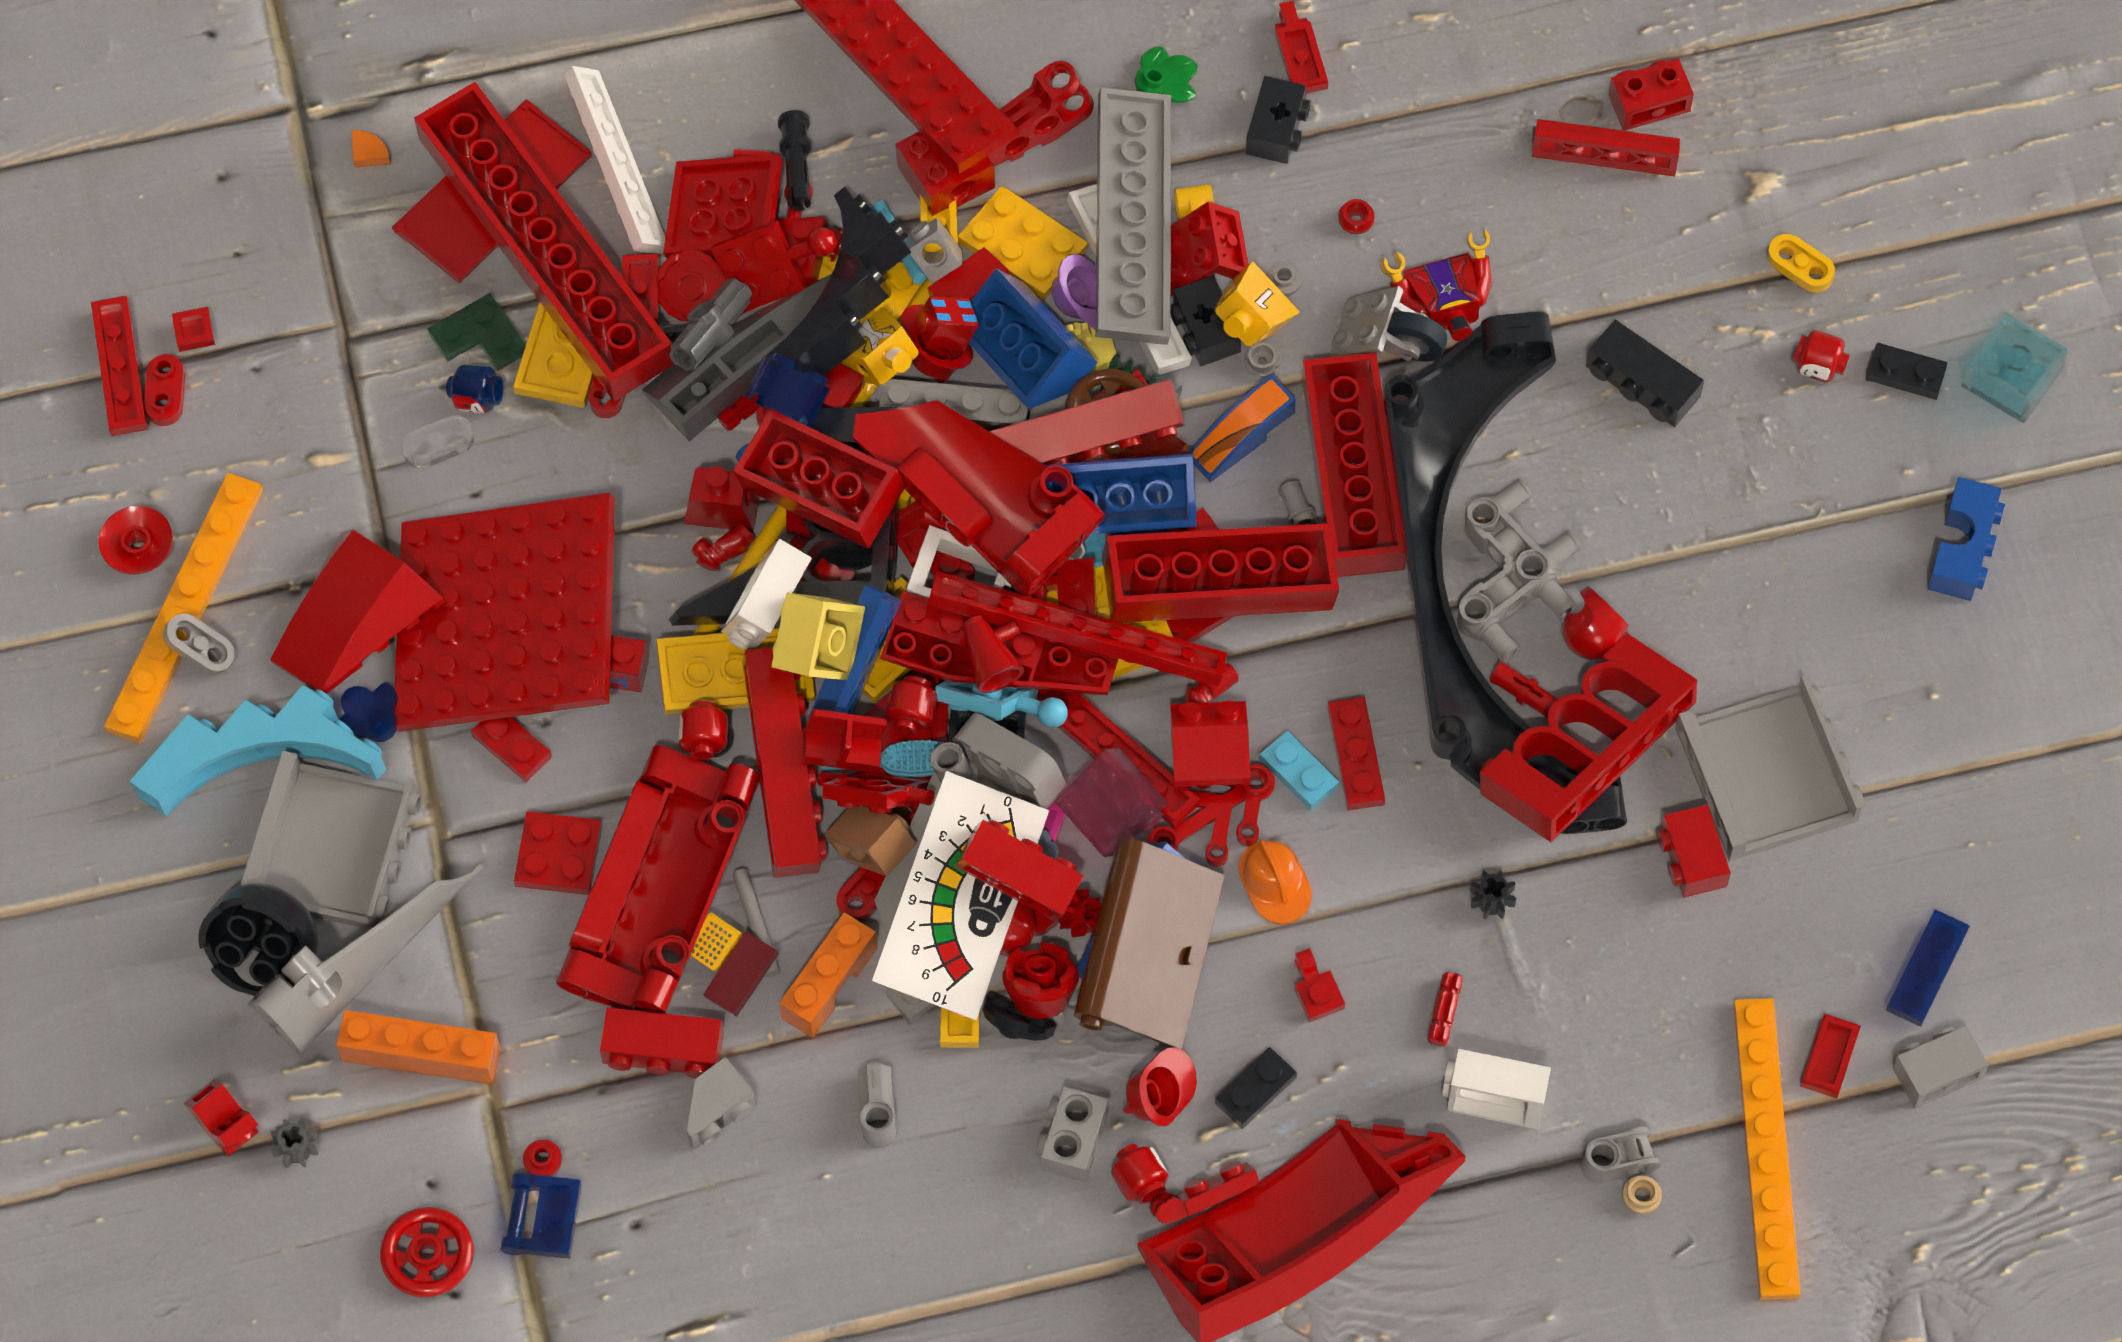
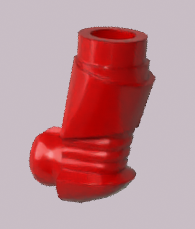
[692,523,755,571]
[1185,663,1239,703]

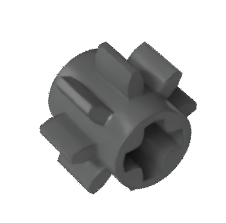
[270,1118,319,1168]

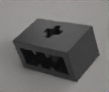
[1246,76,1311,164]
[1170,275,1241,367]

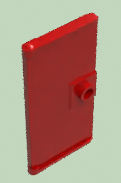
[392,99,592,283]

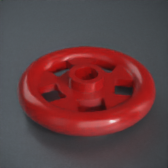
[380,1207,474,1298]

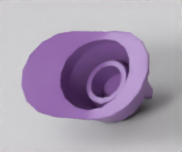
[1052,254,1096,329]

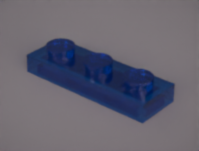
[1886,909,1970,1027]

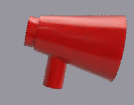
[962,615,1024,694]

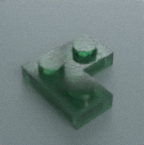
[427,293,526,371]

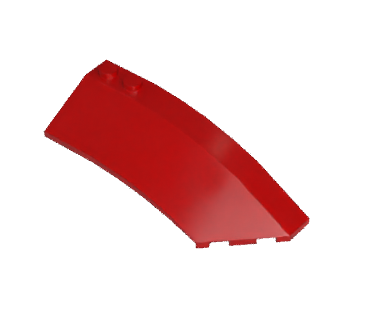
[1137,1119,1465,1342]

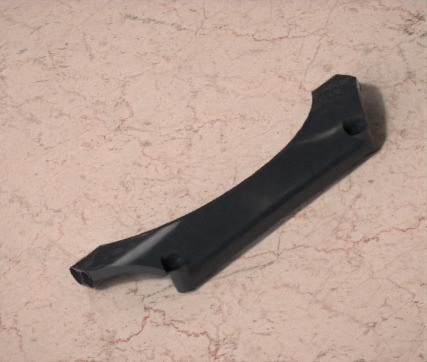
[1384,312,1627,834]

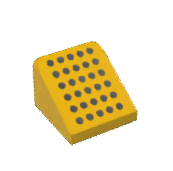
[690,912,742,971]

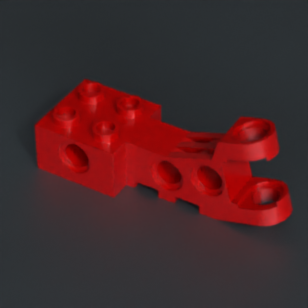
[895,61,1094,216]

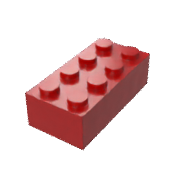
[733,409,906,549]

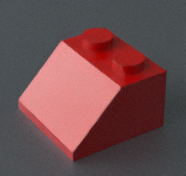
[1170,700,1251,787]

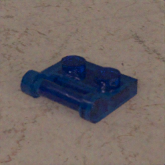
[500,1173,582,1259]

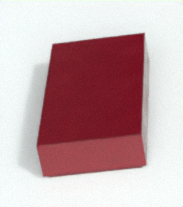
[703,931,779,1017]

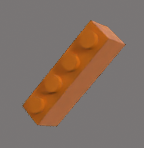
[336,1010,501,1085]

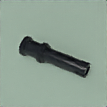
[778,110,811,211]

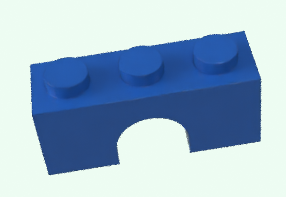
[1927,477,2005,601]

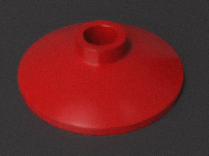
[98,506,173,575]

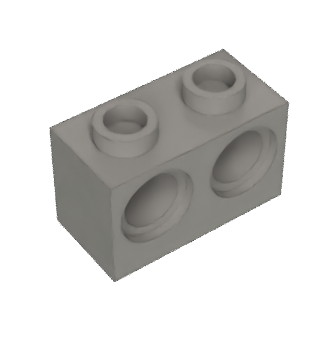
[1036,1087,1109,1182]

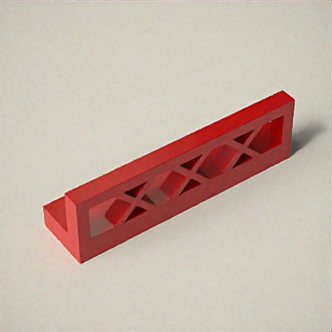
[1532,119,1680,177]

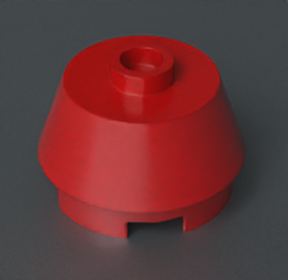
[1002,943,1079,1019]

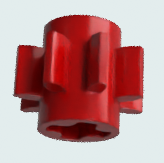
[1058,889,1101,938]

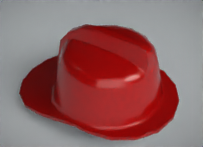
[901,305,973,384]
[1123,1048,1197,1126]

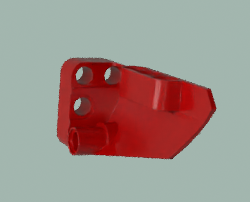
[853,400,1106,597]

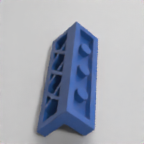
[806,584,902,722]

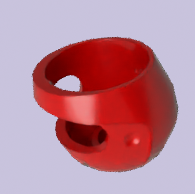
[1562,586,1629,660]

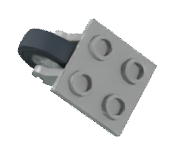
[1329,286,1448,362]

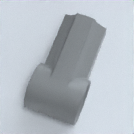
[858,1063,897,1147]

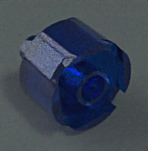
[744,353,830,428]

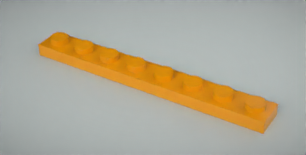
[104,472,263,744]
[1733,998,1800,1301]

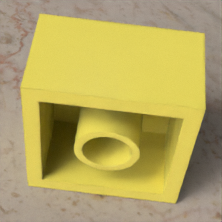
[771,593,865,680]

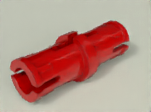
[1490,661,1558,718]

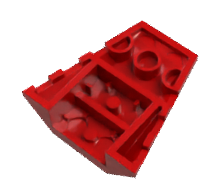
[270,530,446,694]

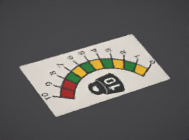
[872,771,1049,1020]

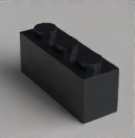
[1586,319,1704,427]

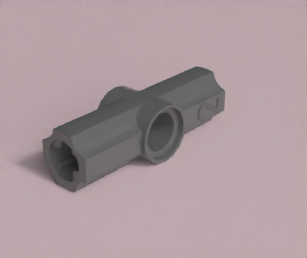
[669,278,752,371]

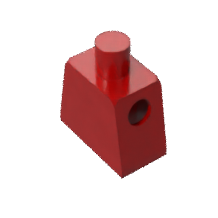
[684,466,760,533]

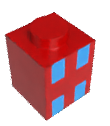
[916,296,979,350]

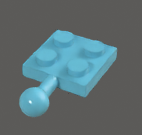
[936,681,1068,728]

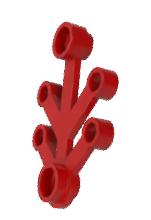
[1149,764,1275,867]

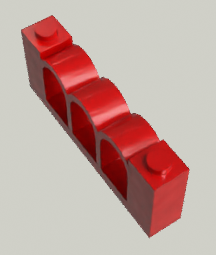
[1480,633,1698,843]

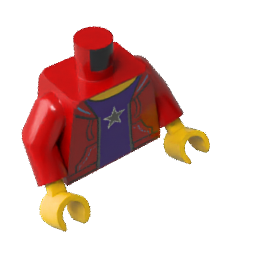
[1380,230,1492,341]

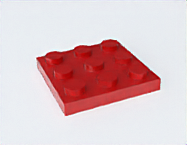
[663,154,783,259]

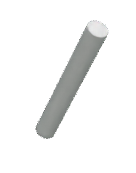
[733,869,780,977]

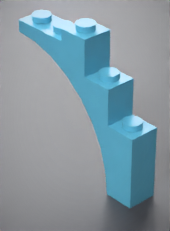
[129,685,387,817]

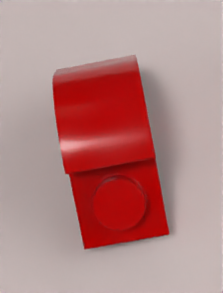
[184,1079,259,1156]

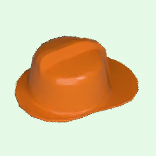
[1238,840,1312,925]

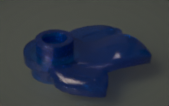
[339,682,398,742]

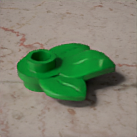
[1134,46,1198,103]

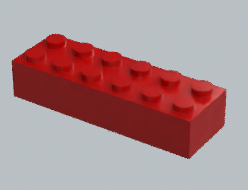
[1302,352,1406,577]
[1102,523,1339,623]

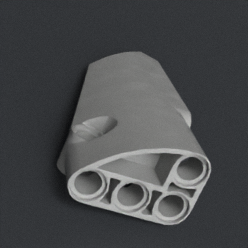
[874,713,1067,938]
[248,863,483,1054]

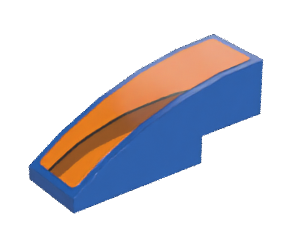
[1187,374,1296,483]

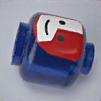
[446,364,504,413]

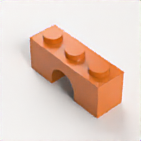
[779,912,878,1039]

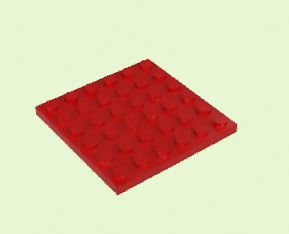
[393,492,615,732]

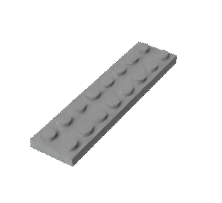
[1095,87,1171,345]

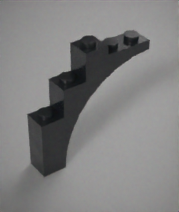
[766,187,911,397]

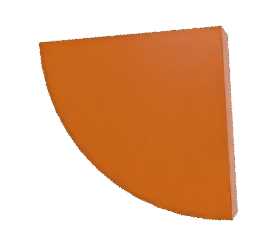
[352,130,391,167]

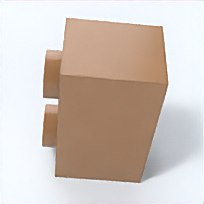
[824,805,917,876]

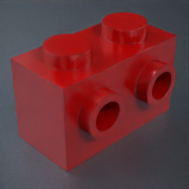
[1608,58,1694,131]

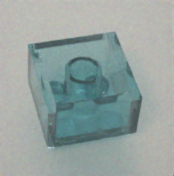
[1961,312,2069,423]

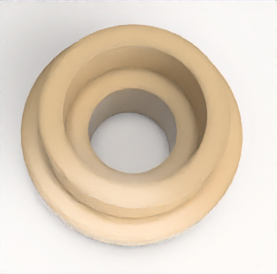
[1622,1175,1662,1214]

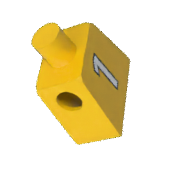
[1215,261,1300,347]

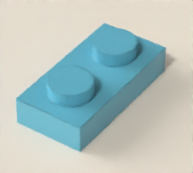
[1259,731,1339,811]

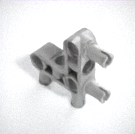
[1457,479,1581,663]

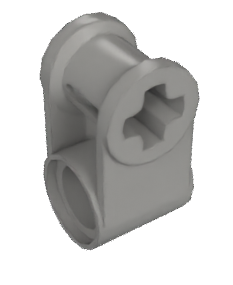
[1581,1127,1661,1183]

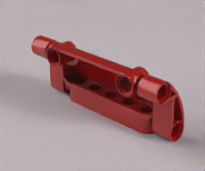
[556,745,760,1014]

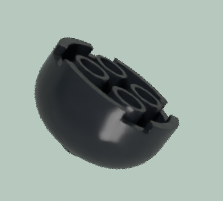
[198,883,318,996]

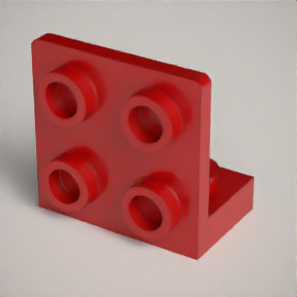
[1170,202,1249,296]

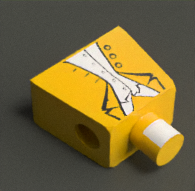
[840,306,919,386]

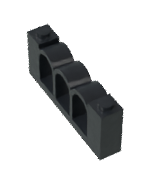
[796,407,899,604]

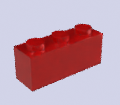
[955,820,1084,922]
[600,1007,724,1079]

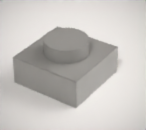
[886,988,936,1024]

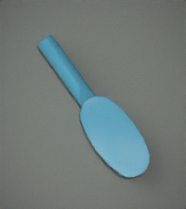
[821,740,951,777]

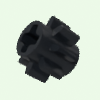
[1470,870,1517,919]

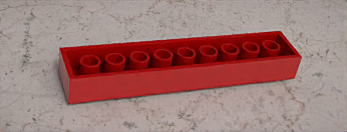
[414,82,675,401]

